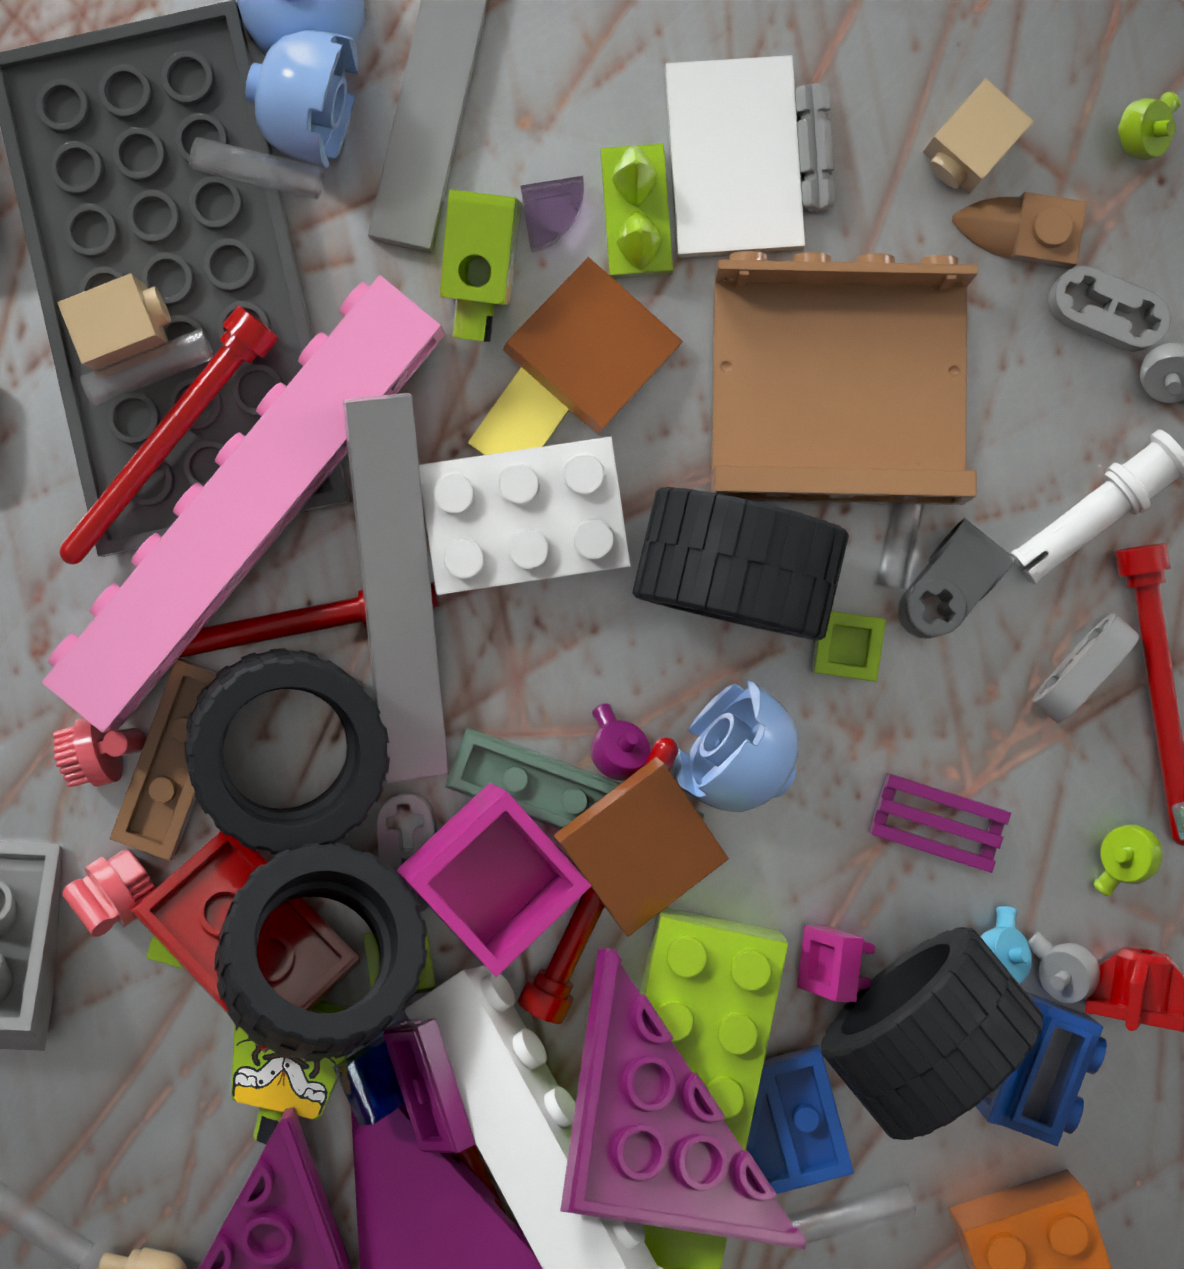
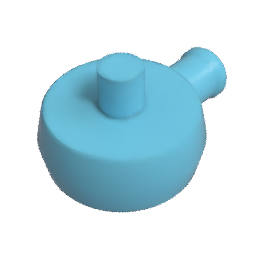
[981,906,1032,983]

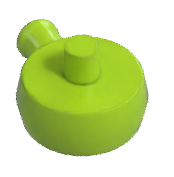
[1118,92,1181,160]
[1094,824,1163,896]

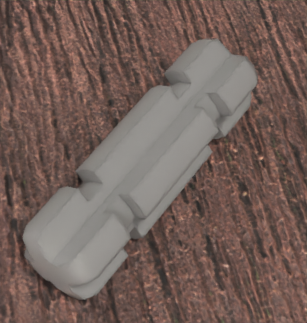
[795,83,836,212]

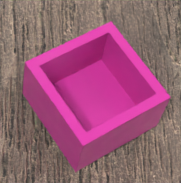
[396,782,591,977]

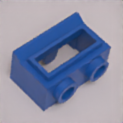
[975,991,1107,1147]

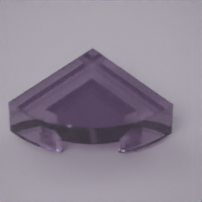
[520,176,584,253]

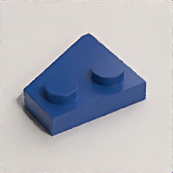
[746,1045,854,1194]

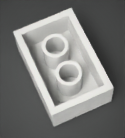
[419,436,631,595]

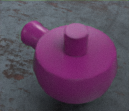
[590,703,651,781]

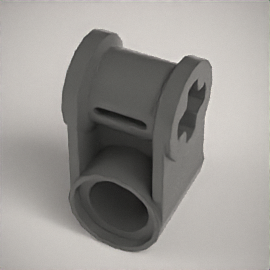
[898,518,1015,639]

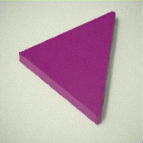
[560,948,806,1249]
[348,1058,543,1269]
[198,1107,352,1269]

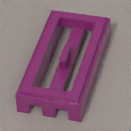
[868,773,1011,873]
[383,1018,476,1153]

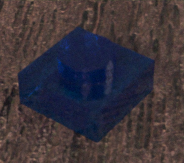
[333,1036,405,1126]

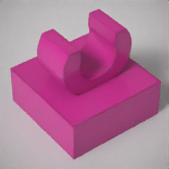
[797,925,875,1002]

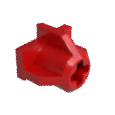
[1085,947,1184,1032]

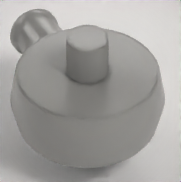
[1140,343,1184,403]
[1028,932,1100,1004]

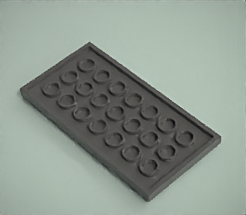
[0,0,351,557]

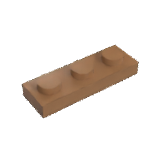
[109,659,218,861]

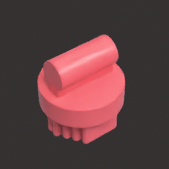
[53,717,146,787]
[62,850,156,937]

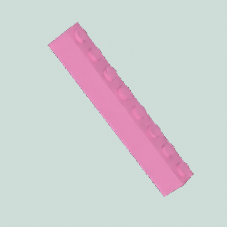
[42,275,445,733]

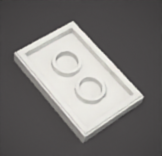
[665,55,805,258]

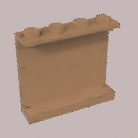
[711,251,978,505]

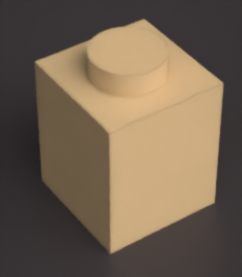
[923,78,1034,194]
[57,273,171,373]

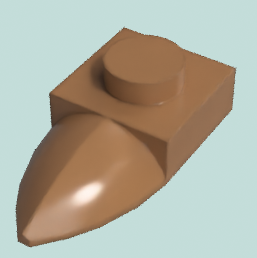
[952,192,1087,269]

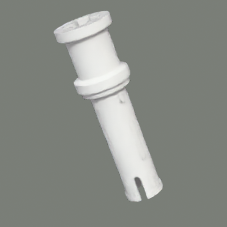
[1010,429,1184,585]

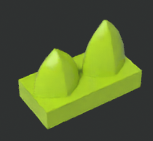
[600,143,673,279]

